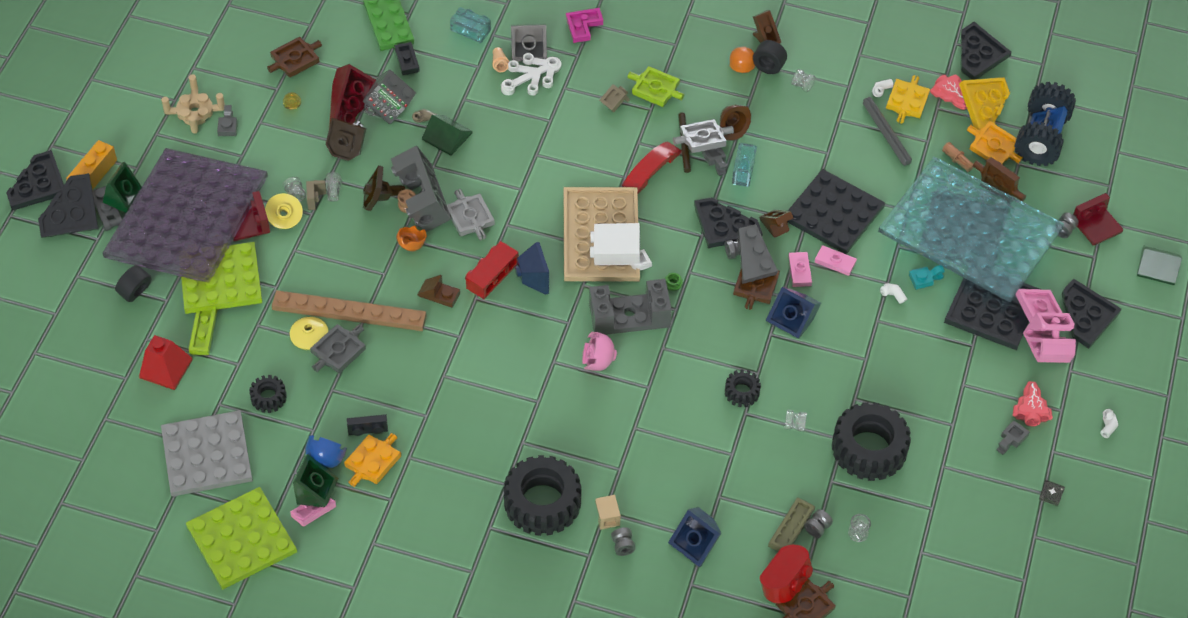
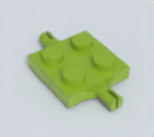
[627,66,684,107]

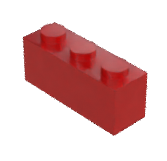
[465,241,519,299]

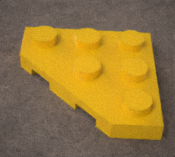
[959,77,1010,130]

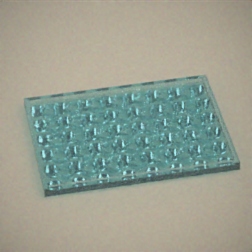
[878,157,1064,302]

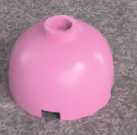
[582,332,617,371]

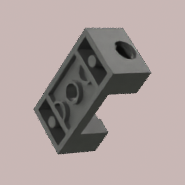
[391,145,452,232]
[589,279,672,335]

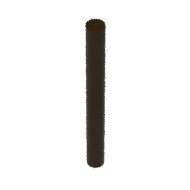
[678,112,691,173]

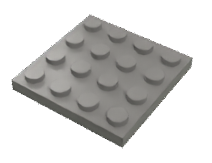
[161,410,253,497]

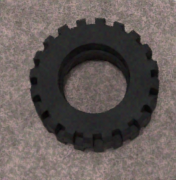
[832,402,911,481]
[504,455,582,536]

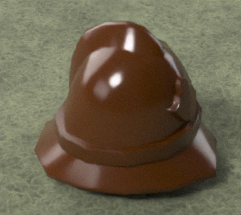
[720,105,751,141]

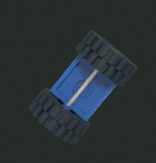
[1014,82,1076,166]

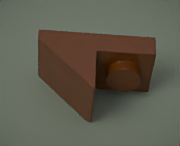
[753,10,782,44]
[759,210,793,237]
[418,275,460,308]

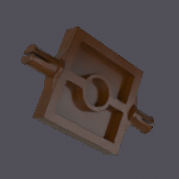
[267,37,322,78]
[972,157,1026,204]
[733,269,780,310]
[776,579,836,618]

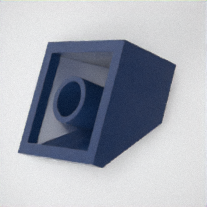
[515,242,549,295]
[766,287,821,339]
[668,507,721,567]

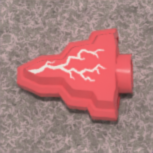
[930,74,967,110]
[1012,381,1053,426]

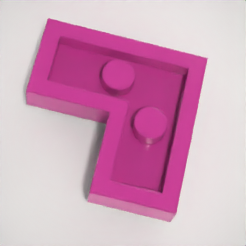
[566,8,603,43]

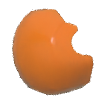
[730,47,755,73]
[396,225,427,252]

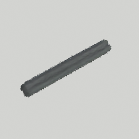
[863,97,912,166]

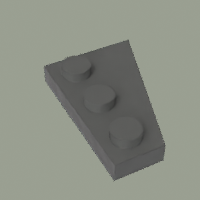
[737,224,778,284]

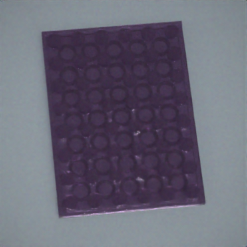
[103,148,268,283]

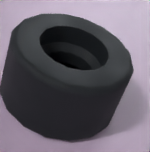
[753,40,787,74]
[115,265,152,302]

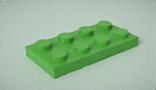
[363,0,414,51]

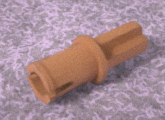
[942,142,973,172]

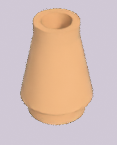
[492,47,509,72]

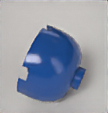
[305,435,347,468]

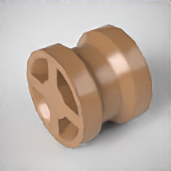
[398,189,416,213]

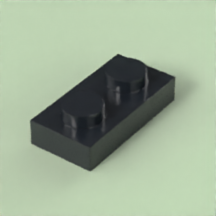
[394,42,420,76]
[347,414,388,436]

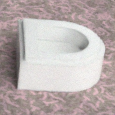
[631,249,652,270]

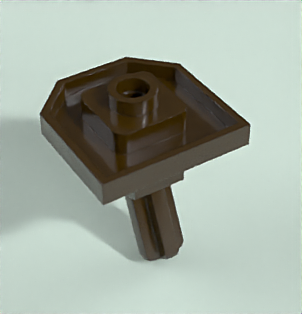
[325,118,367,161]
[363,165,405,211]

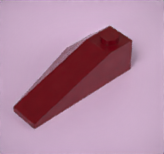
[329,64,376,126]

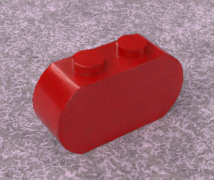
[760,545,813,603]

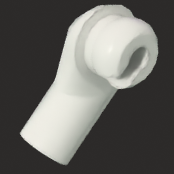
[872,79,893,97]
[880,283,907,304]
[1100,409,1118,438]

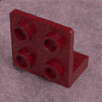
[225,191,270,241]
[1073,193,1123,245]

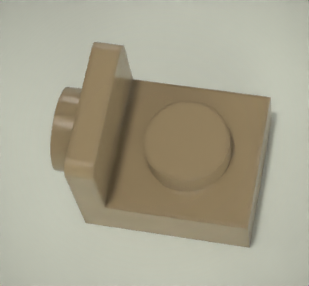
[599,84,630,113]
[306,180,326,210]

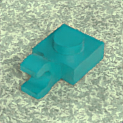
[909,265,945,290]

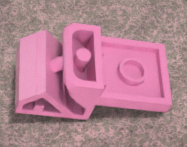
[1015,289,1076,363]

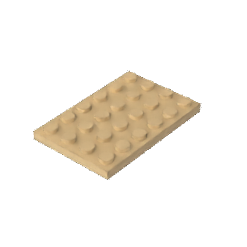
[564,187,640,282]

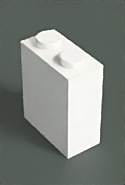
[590,223,640,265]

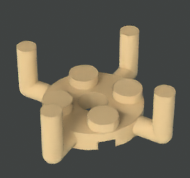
[161,74,225,134]

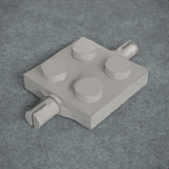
[673,119,734,153]
[447,189,495,240]

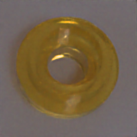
[283,92,301,109]

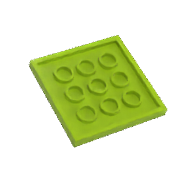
[179,242,262,314]
[186,487,297,590]

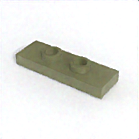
[768,497,815,551]

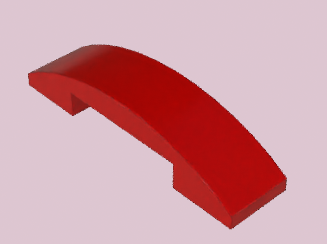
[622,141,682,194]

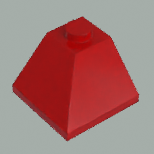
[139,335,193,390]

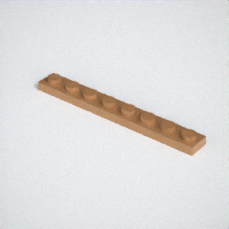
[272,290,427,331]

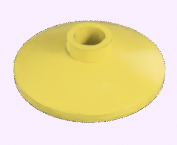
[265,193,303,229]
[290,317,328,350]

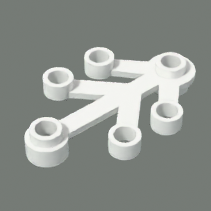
[501,53,561,96]

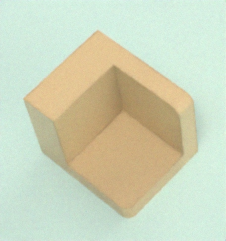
[595,495,621,530]

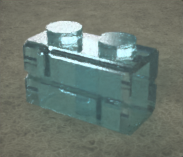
[450,7,491,43]
[732,143,757,187]

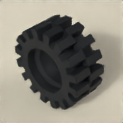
[725,369,761,407]
[249,375,287,413]

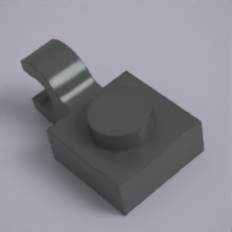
[217,105,238,136]
[702,147,727,176]
[996,421,1030,455]

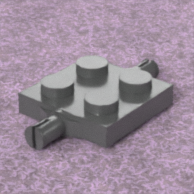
[310,324,366,373]

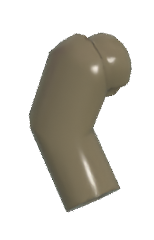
[412,109,437,123]

